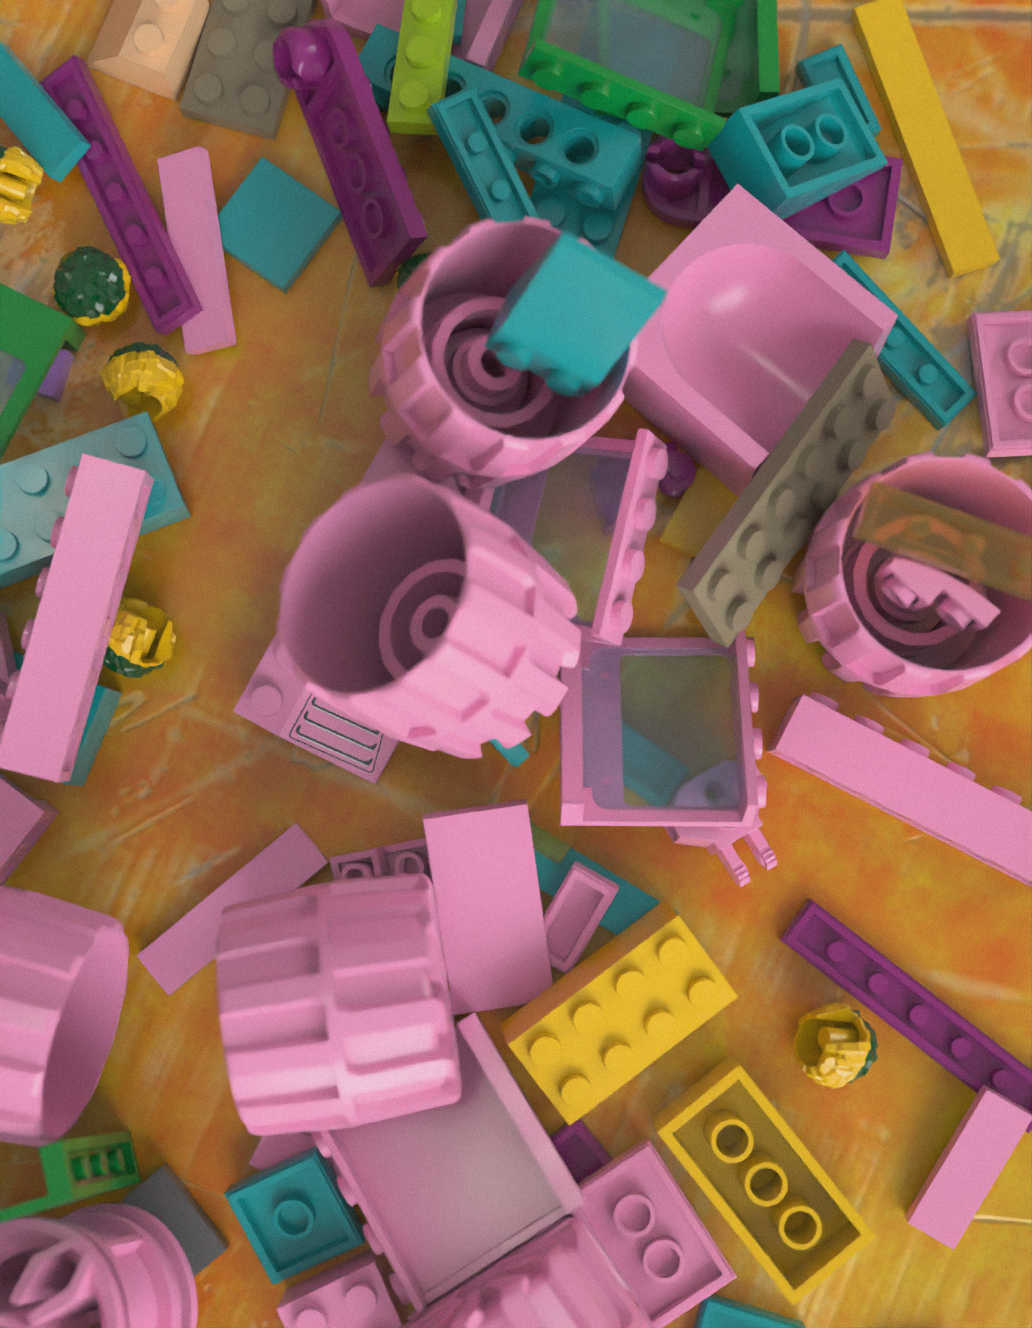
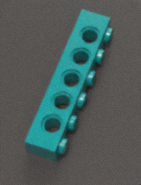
[358,23,642,211]

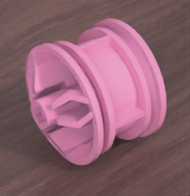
[0,1202,197,1328]

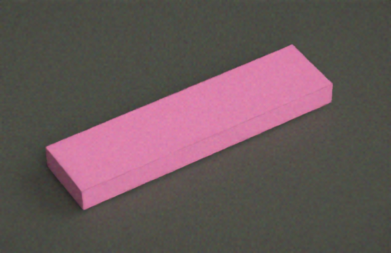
[157,146,237,355]
[137,823,329,996]

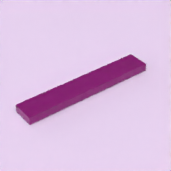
[39,55,203,336]
[778,899,1032,1133]

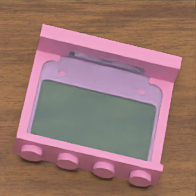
[464,428,668,647]
[559,616,766,827]

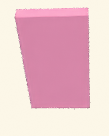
[423,799,553,1015]

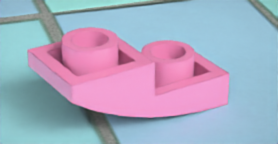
[874,558,1001,634]
[329,838,434,889]

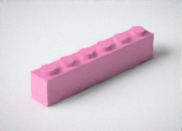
[0,454,154,782]
[767,692,1032,887]

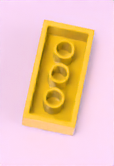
[500,900,738,1126]
[651,1054,876,1306]

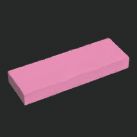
[905,1084,1032,1249]

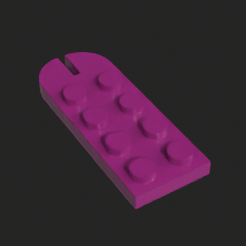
[272,19,428,287]
[641,135,903,259]

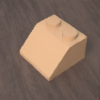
[86,0,210,101]

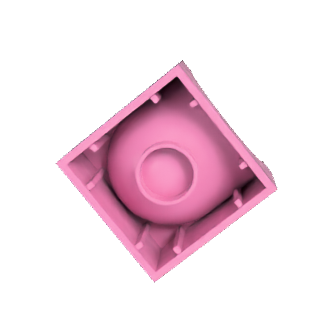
[621,184,898,497]

